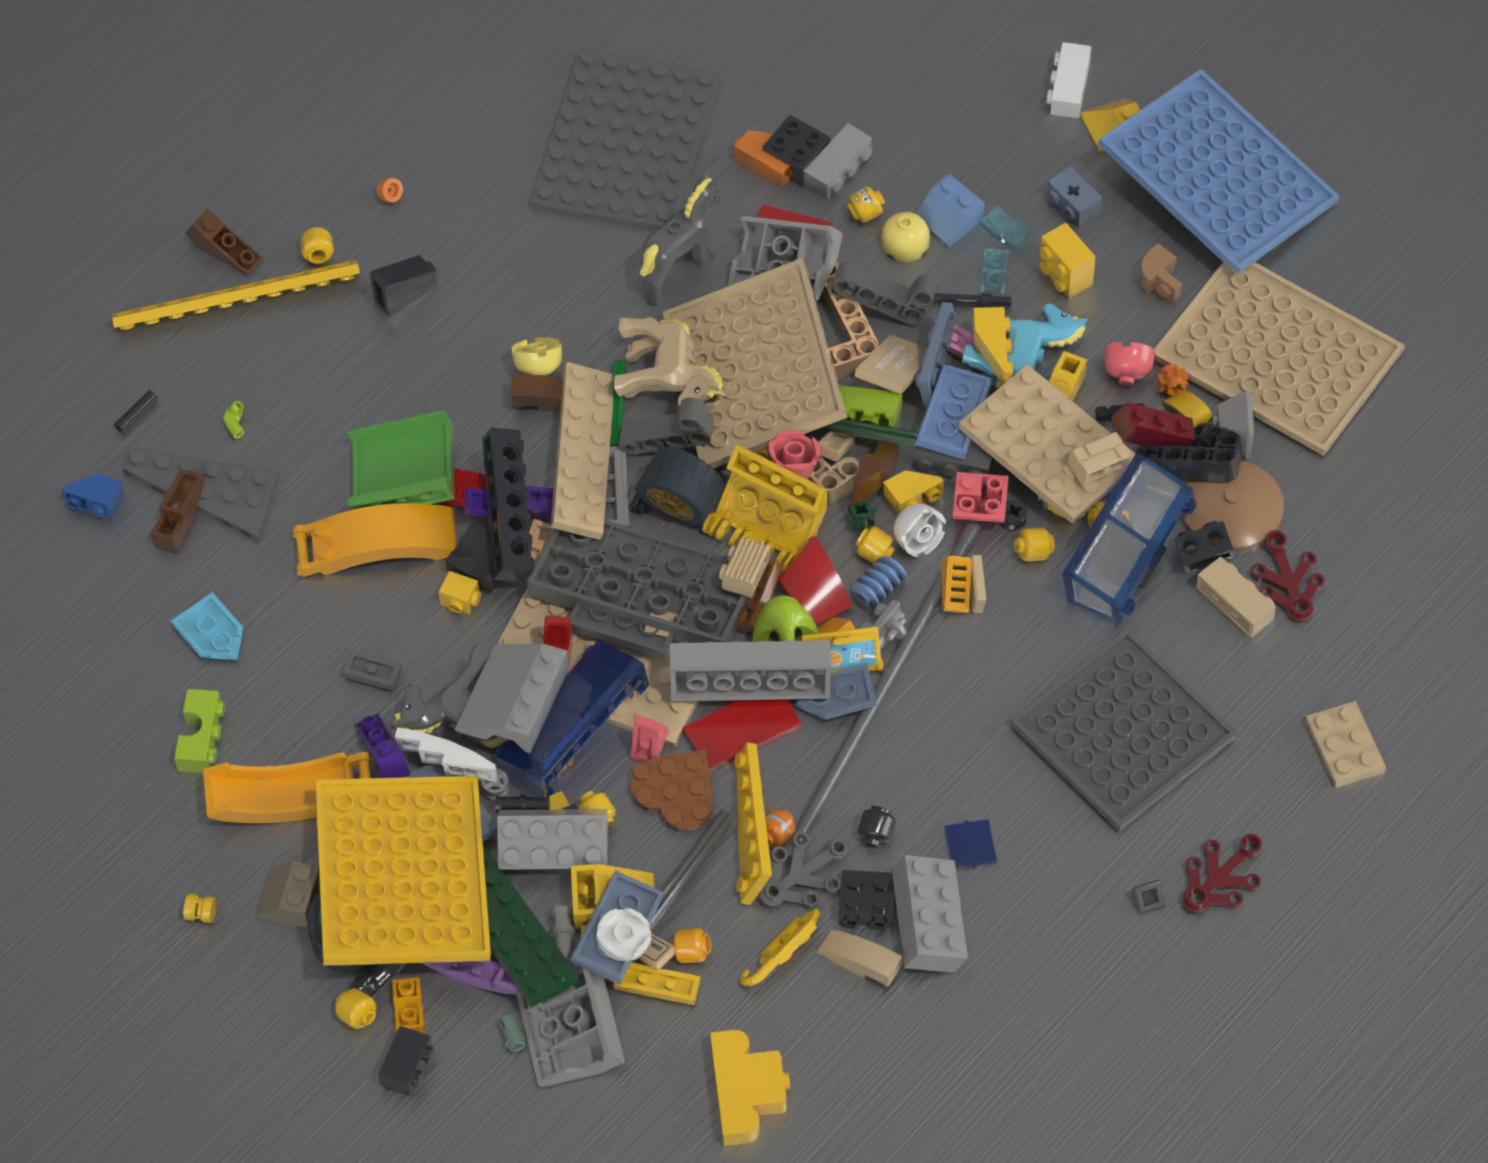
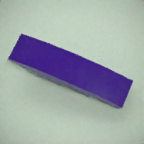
[464,485,554,518]

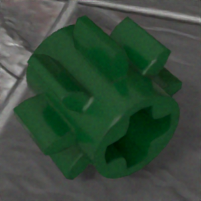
[845,501,877,531]

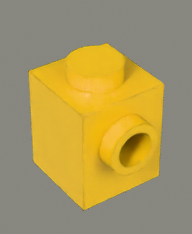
[439,571,481,615]

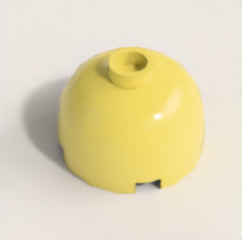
[881,212,930,262]
[511,338,562,376]

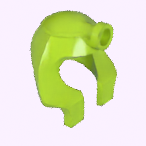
[752,595,819,642]

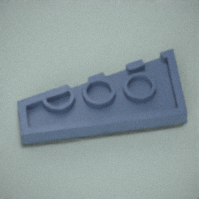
[916,302,956,412]

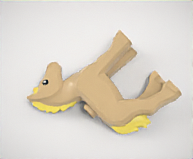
[614,317,725,407]

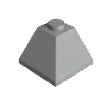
[1212,390,1254,461]

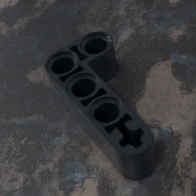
[1136,431,1242,483]

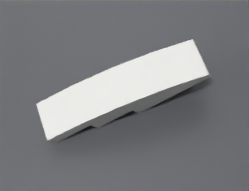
[395,728,499,782]

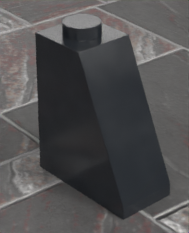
[370,255,437,317]

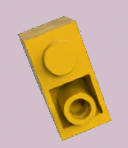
[883,470,944,515]

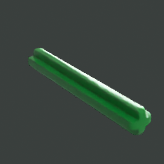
[610,360,626,447]

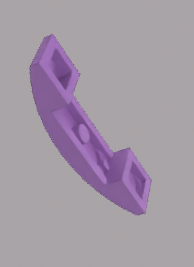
[422,960,519,994]

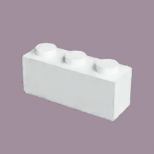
[1047,42,1091,118]

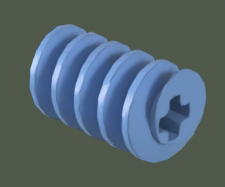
[850,556,907,611]

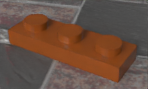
[736,560,784,634]

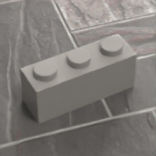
[804,123,873,200]

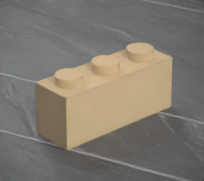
[1196,556,1276,638]

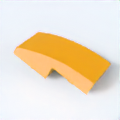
[392,977,425,1034]

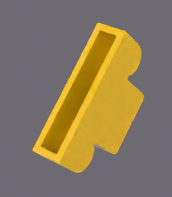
[710,1030,790,1146]

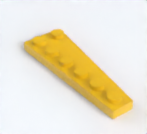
[734,742,772,905]

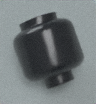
[857,806,896,847]

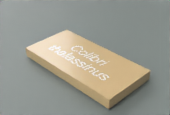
[854,335,928,394]

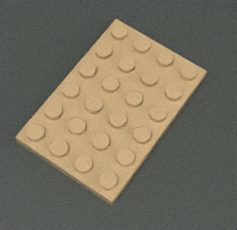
[958,364,1141,524]

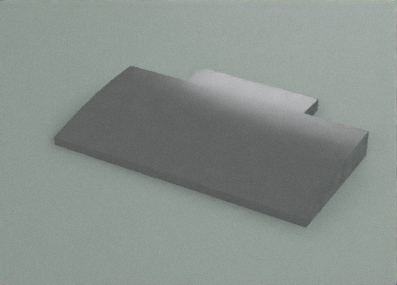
[527,520,750,659]

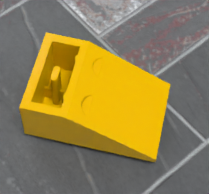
[571,864,655,929]

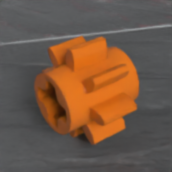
[1156,364,1189,396]

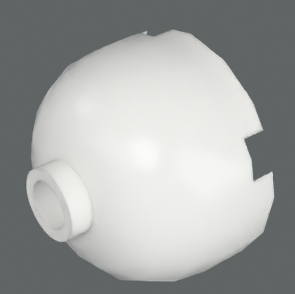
[893,504,946,557]

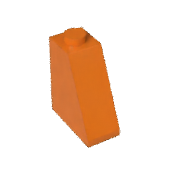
[733,130,794,188]

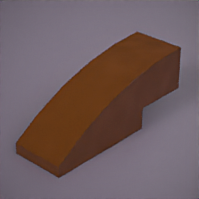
[511,374,563,412]
[852,440,899,504]
[150,469,205,553]

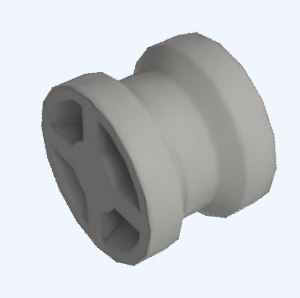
[481,769,510,802]

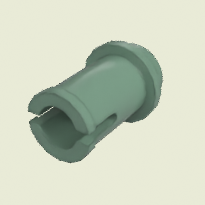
[498,1015,526,1052]

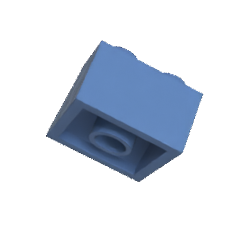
[916,174,985,248]

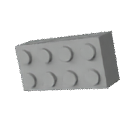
[497,809,609,870]
[892,855,968,973]

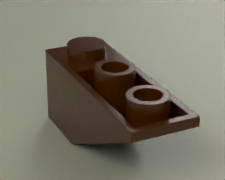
[185,208,263,276]

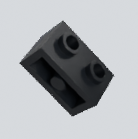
[378,1026,435,1095]

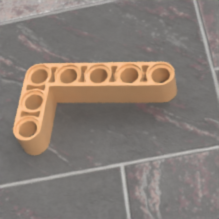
[822,261,879,380]

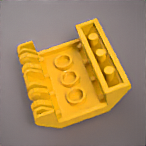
[702,444,827,573]

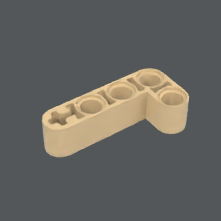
[809,456,860,504]

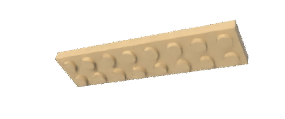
[551,362,613,540]

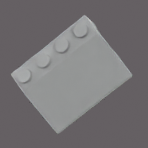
[727,216,843,301]
[455,644,569,753]
[516,966,625,1088]

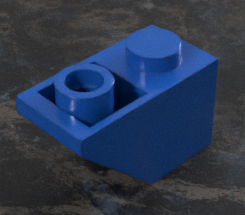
[61,474,125,519]

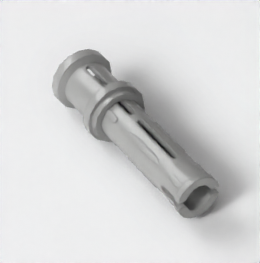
[549,905,575,966]

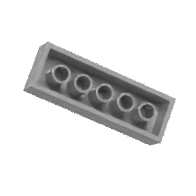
[670,640,831,701]

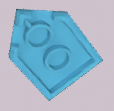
[170,592,243,660]

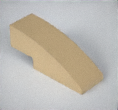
[817,930,902,987]

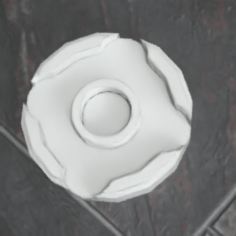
[596,908,651,961]

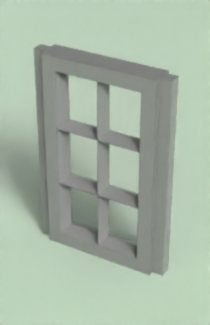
[606,446,630,527]

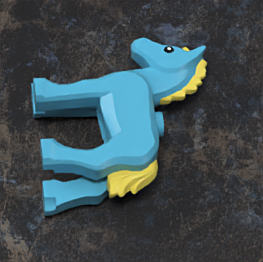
[962,304,1087,392]

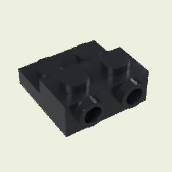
[838,870,895,928]

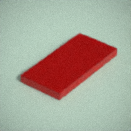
[683,699,802,772]

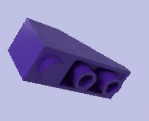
[354,713,411,778]

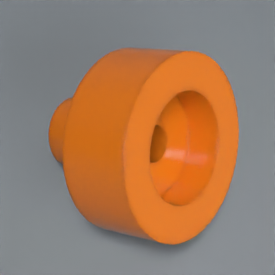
[377,177,403,202]

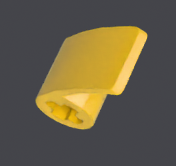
[1163,390,1212,427]

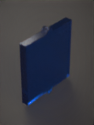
[945,819,997,869]

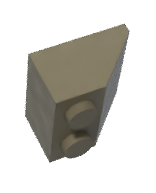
[256,861,320,928]

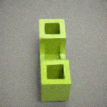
[174,689,225,773]

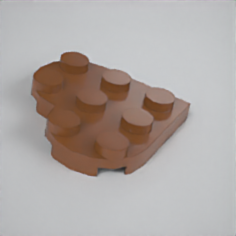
[630,749,714,832]

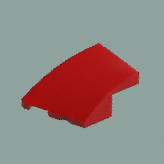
[778,536,853,625]

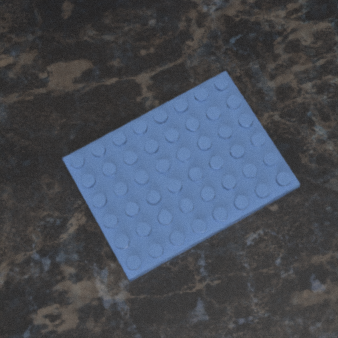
[1098,69,1340,274]

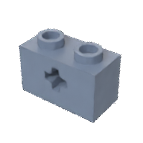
[1047,166,1103,227]

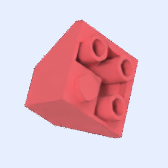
[953,472,1008,523]

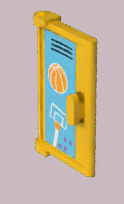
[802,626,884,673]

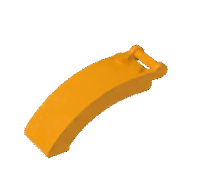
[293,503,457,577]
[203,752,372,823]

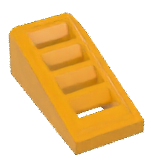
[941,556,972,614]

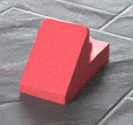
[631,715,669,763]

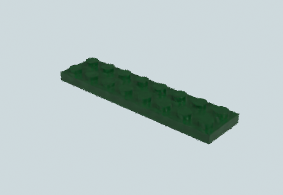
[482,843,580,1008]

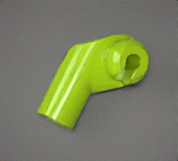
[223,401,245,439]

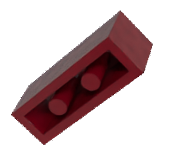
[1111,402,1195,446]

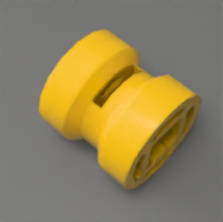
[183,893,217,923]

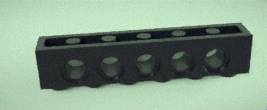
[482,427,535,582]

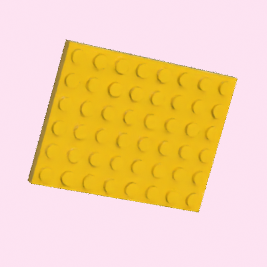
[315,776,491,966]

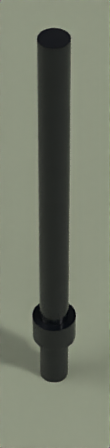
[933,293,1012,308]

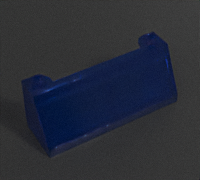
[495,640,649,797]

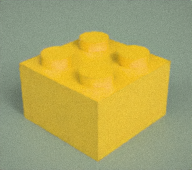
[1039,223,1096,299]

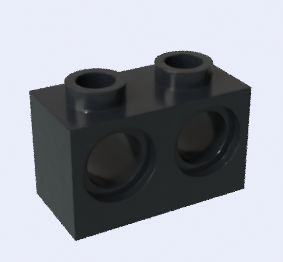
[1174,521,1235,574]

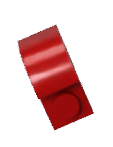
[543,615,573,679]

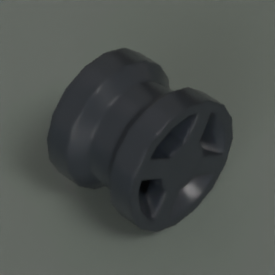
[1001,499,1027,532]

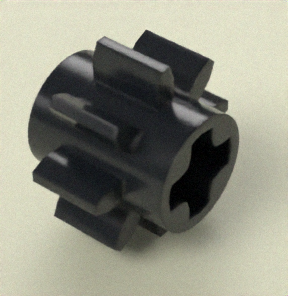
[1190,423,1222,447]

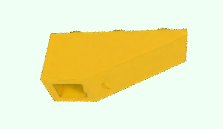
[973,307,1013,385]
[1049,351,1087,401]

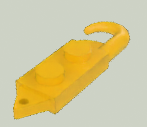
[740,908,820,986]

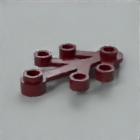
[1250,530,1325,621]
[1182,834,1262,913]

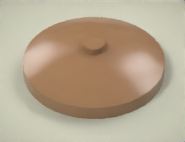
[1180,460,1284,553]

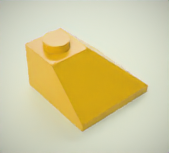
[1080,99,1140,152]

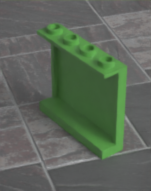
[347,410,455,510]

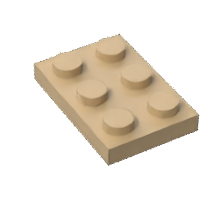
[1305,701,1386,788]

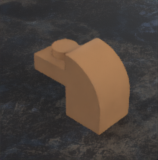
[1140,243,1182,303]

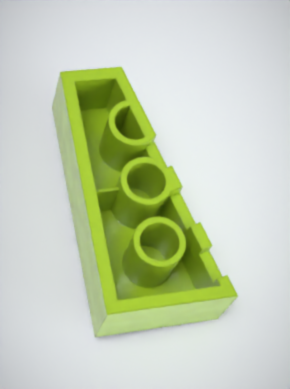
[839,386,902,441]

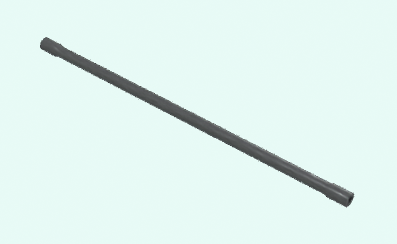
[779,520,981,862]

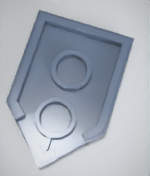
[795,663,877,720]

